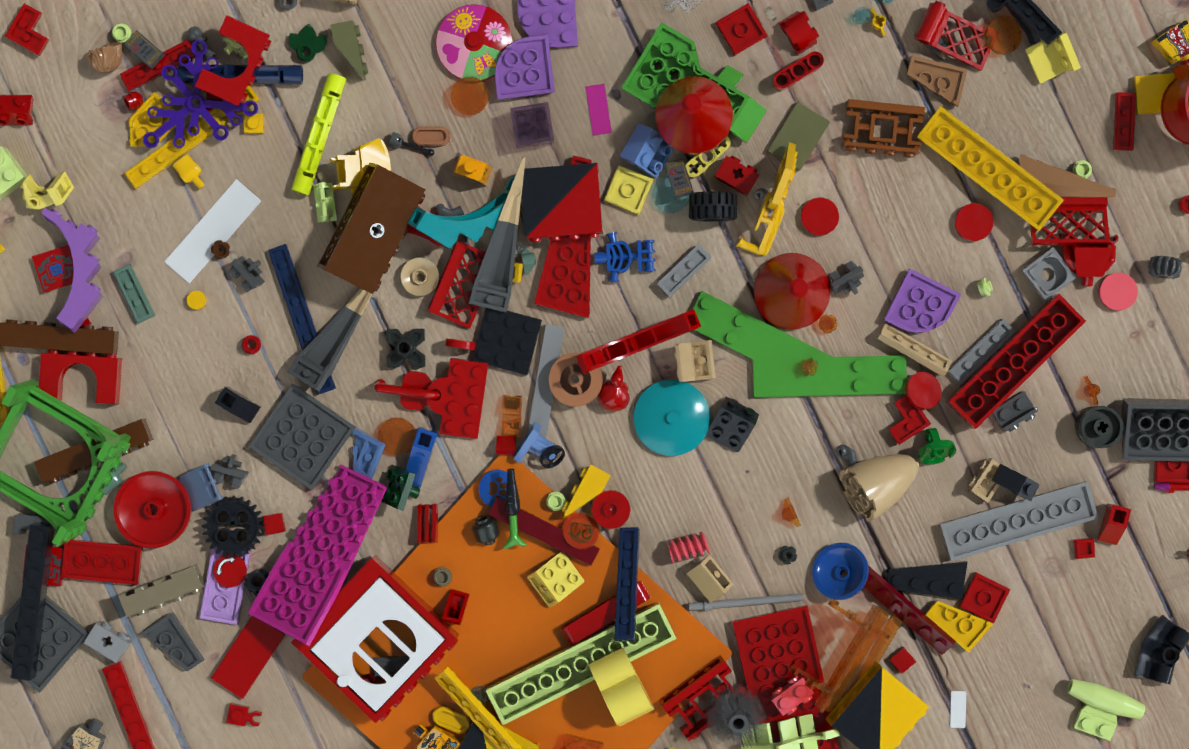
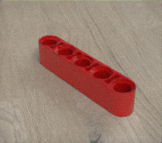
[561,580,651,646]

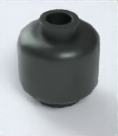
[472,515,500,545]

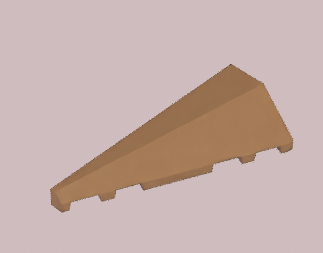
[1019,154,1116,197]

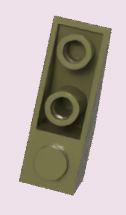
[330,20,368,80]

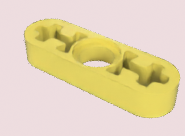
[686,136,730,178]

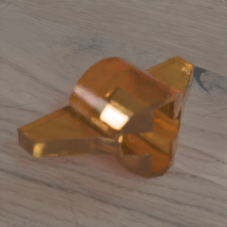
[1084,376,1100,405]
[782,497,801,527]

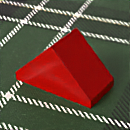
[442,589,470,625]

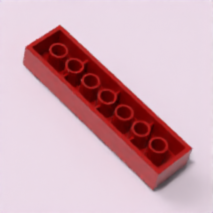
[945,294,1086,429]

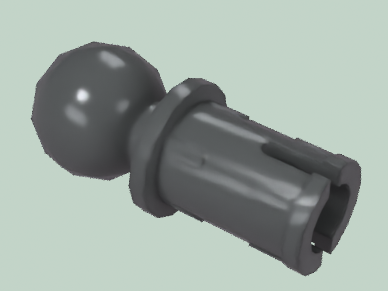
[187,26,216,61]

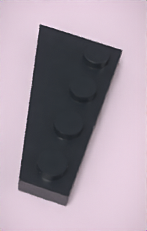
[886,561,968,599]

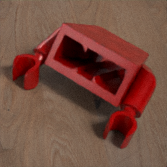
[1058,233,1119,287]

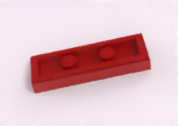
[1113,92,1136,151]

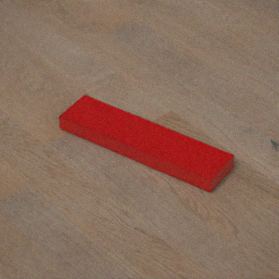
[120,40,195,92]

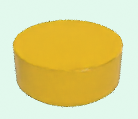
[187,291,207,310]

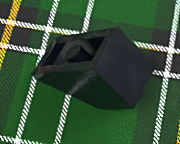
[991,464,1040,501]

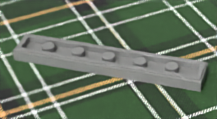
[528,324,565,438]

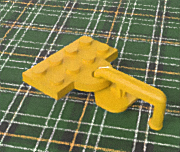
[735,142,798,256]

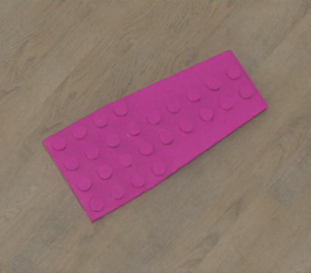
[248,464,387,646]

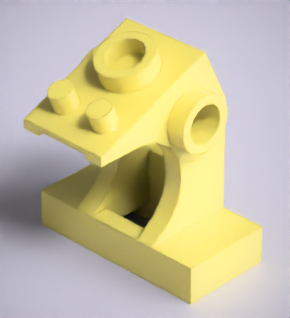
[20,171,74,209]

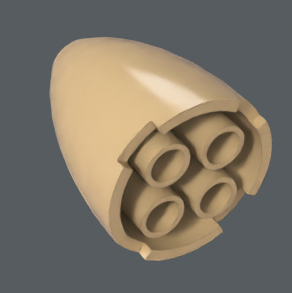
[839,454,919,522]

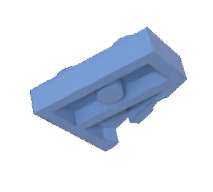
[352,428,386,479]

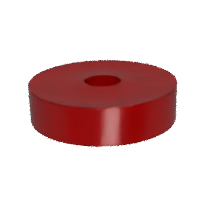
[445,338,476,350]

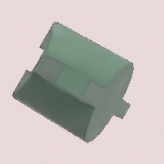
[520,246,536,275]

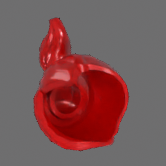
[598,366,630,412]

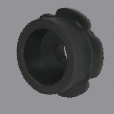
[778,546,797,565]

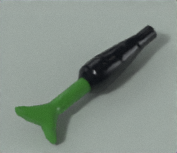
[503,469,527,549]

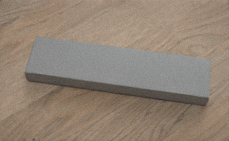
[948,318,1016,385]

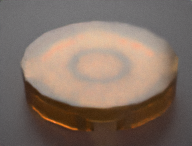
[984,15,1022,55]
[451,76,489,115]
[378,417,416,455]

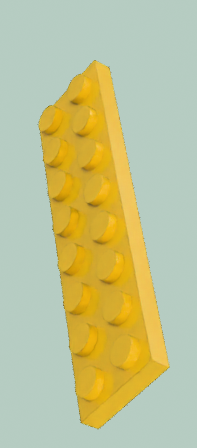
[917,106,1064,231]

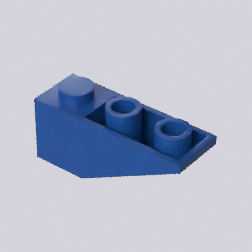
[406,427,439,488]

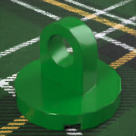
[918,428,956,465]

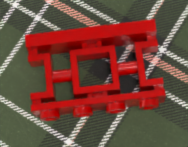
[659,655,750,741]

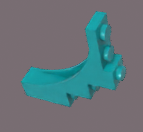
[407,175,515,249]

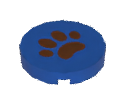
[478,469,507,507]

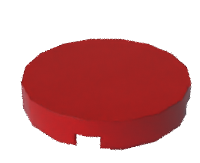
[801,197,839,236]
[955,203,993,241]
[905,372,942,410]

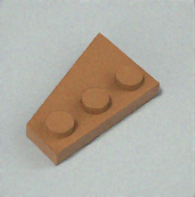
[906,56,968,107]

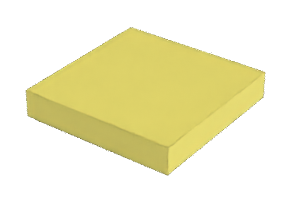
[604,165,654,215]

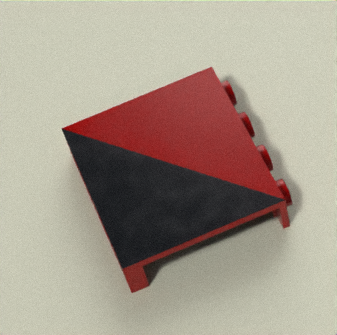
[522,163,603,243]

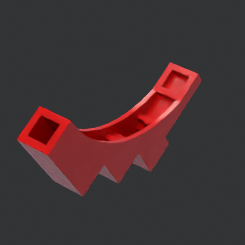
[576,309,701,374]

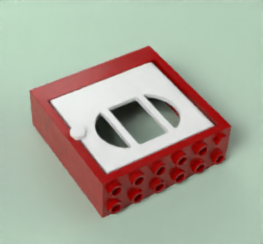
[291,555,459,724]

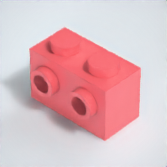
[770,674,814,716]

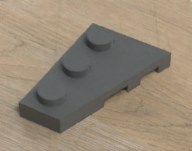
[141,612,205,671]

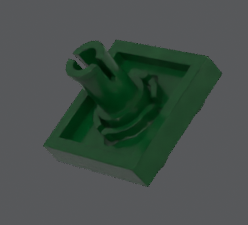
[381,465,420,511]

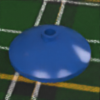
[812,543,869,600]

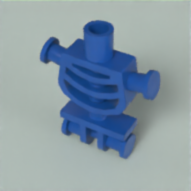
[594,232,656,282]

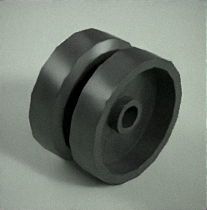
[1075,406,1123,448]

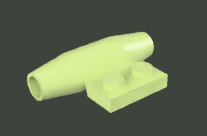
[1067,679,1145,741]

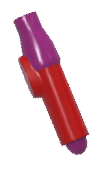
[1154,482,1189,493]

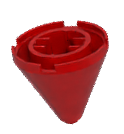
[655,76,733,154]
[754,253,831,329]

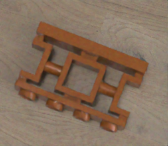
[842,99,925,158]

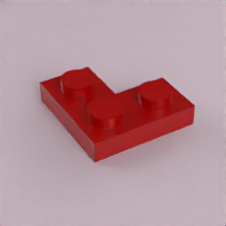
[5,3,49,56]
[888,394,931,445]

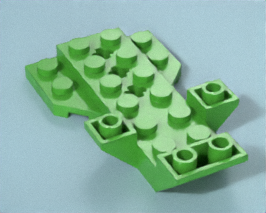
[621,22,767,143]

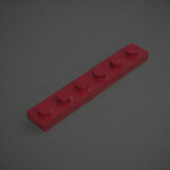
[863,566,955,655]

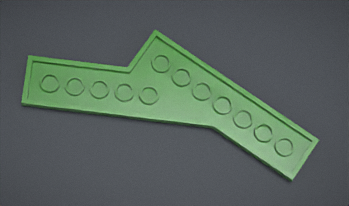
[692,291,907,397]

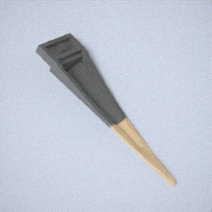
[469,156,525,312]
[288,288,372,391]

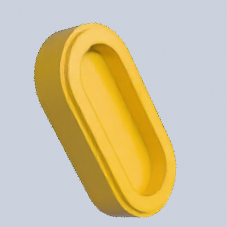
[433,706,470,734]

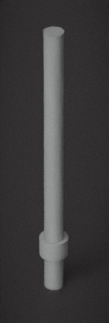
[688,593,804,611]

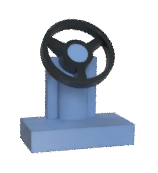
[514,422,565,468]

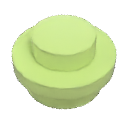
[112,23,132,43]
[1072,160,1092,179]
[977,278,993,297]
[546,492,566,511]

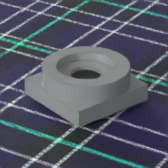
[1021,247,1077,301]

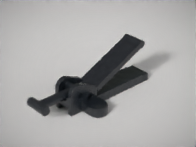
[987,0,1062,47]

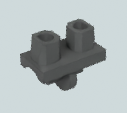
[229,256,265,292]
[828,261,864,295]
[211,454,249,488]

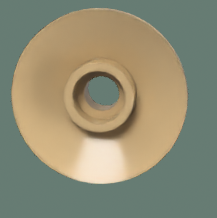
[401,257,439,296]

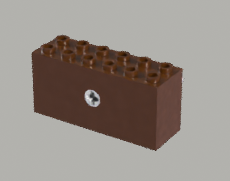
[317,162,426,294]

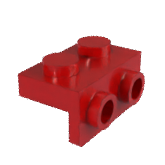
[0,95,34,126]

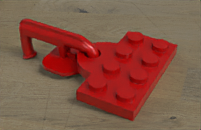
[374,358,488,439]

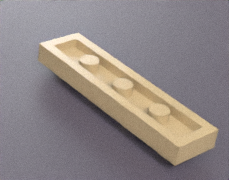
[877,323,952,377]

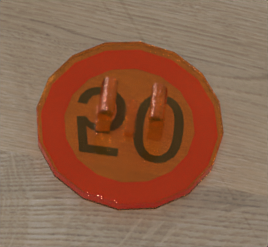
[562,512,600,549]

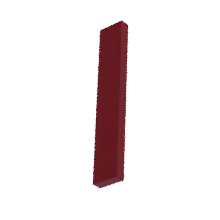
[488,497,600,566]

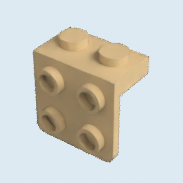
[674,340,716,382]

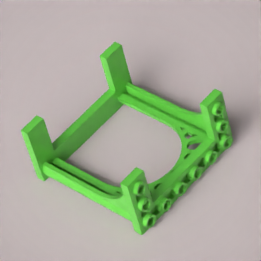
[0,379,131,546]

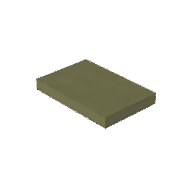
[768,102,830,171]

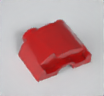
[778,11,819,55]

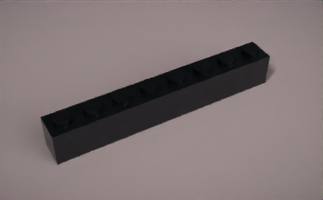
[11,522,55,681]

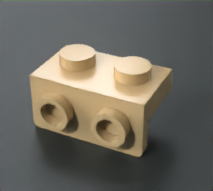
[968,458,1000,503]

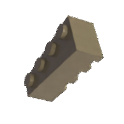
[118,564,205,617]

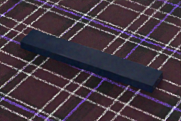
[614,527,640,641]

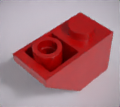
[1097,503,1131,545]

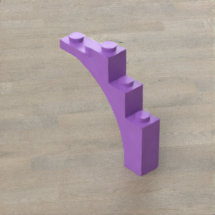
[41,207,103,333]

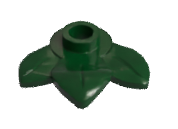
[289,24,327,62]

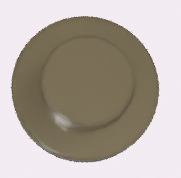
[433,567,452,587]

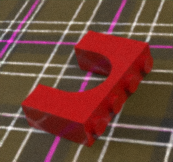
[195,15,272,107]
[39,350,122,404]

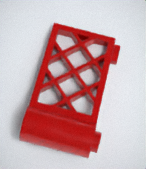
[914,1,997,71]

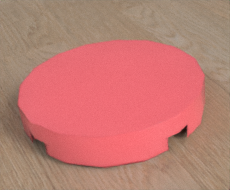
[1098,273,1138,311]

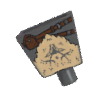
[60,718,106,749]

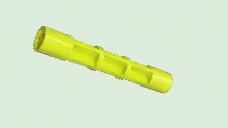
[291,73,346,196]

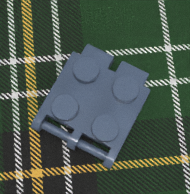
[179,463,223,512]

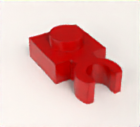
[226,703,262,727]

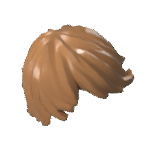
[87,42,123,72]

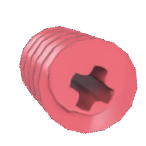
[668,532,710,564]

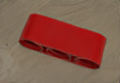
[772,51,824,91]

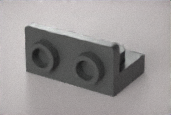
[992,391,1038,432]

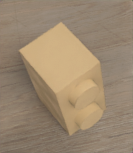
[687,555,734,603]

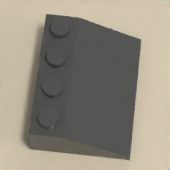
[1121,398,1189,461]

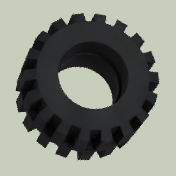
[689,191,737,222]

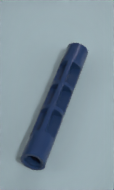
[178,64,303,85]

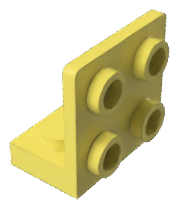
[1025,32,1081,83]
[527,551,585,608]

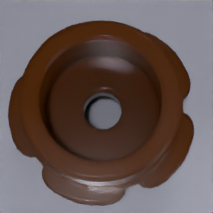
[211,240,230,259]

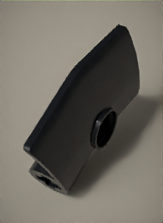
[1134,615,1189,685]

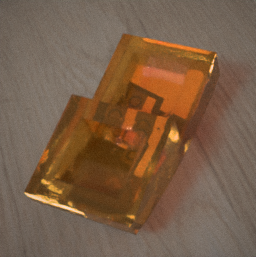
[501,395,522,437]

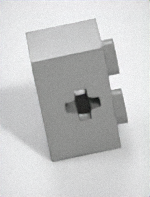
[84,621,132,663]

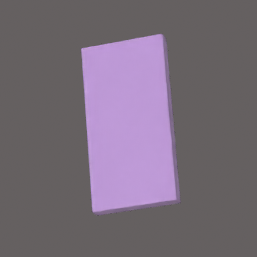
[199,547,251,625]

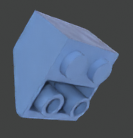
[620,123,674,179]

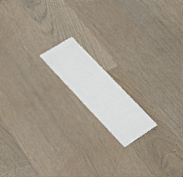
[164,179,261,284]

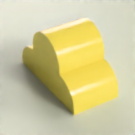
[589,648,654,726]

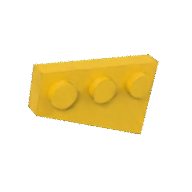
[925,600,993,653]

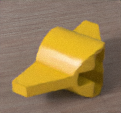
[870,8,886,37]

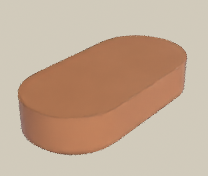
[412,126,451,146]

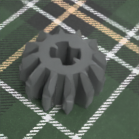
[1148,256,1182,279]

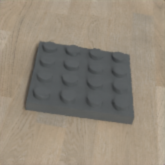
[249,383,356,490]
[0,595,90,693]

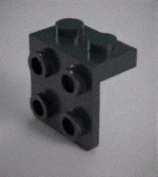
[706,396,759,452]

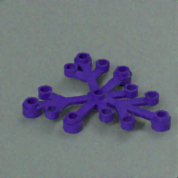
[143,40,258,148]

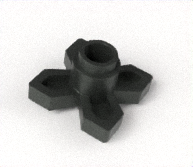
[386,329,426,368]

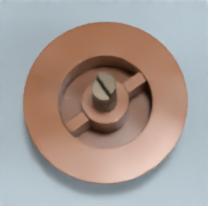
[549,353,603,407]

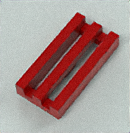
[417,504,438,543]

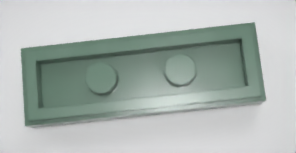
[113,264,156,324]

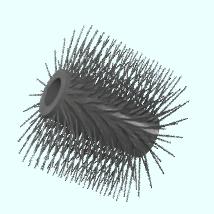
[704,683,767,748]

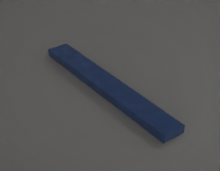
[268,244,336,395]

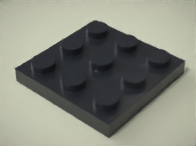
[472,308,542,375]

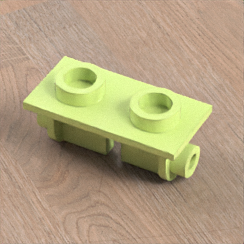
[313,182,337,223]

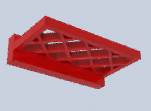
[1030,197,1110,245]
[427,240,485,329]

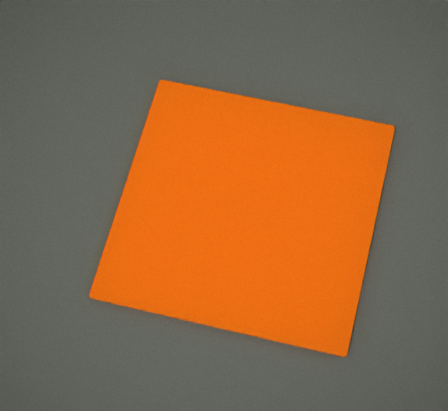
[302,454,732,749]

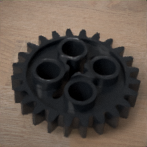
[202,495,265,558]

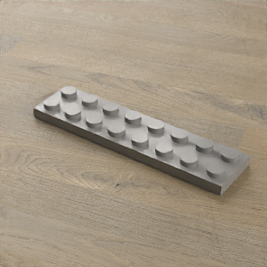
[939,481,1098,561]

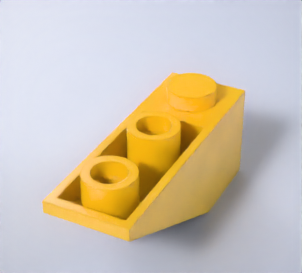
[562,464,611,518]

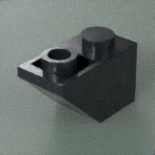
[215,387,261,423]

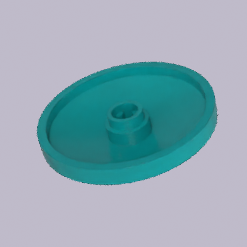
[633,379,710,456]

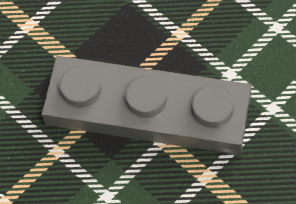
[657,244,711,298]

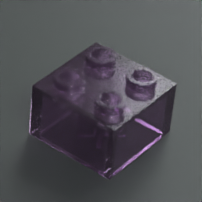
[510,102,555,149]

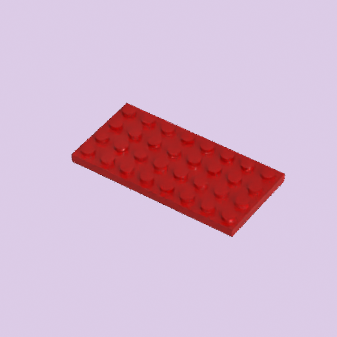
[732,605,839,749]

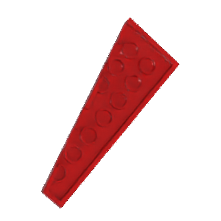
[534,155,592,318]

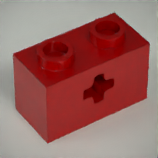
[714,155,759,197]

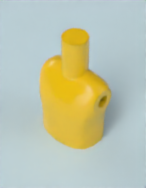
[172,154,205,190]

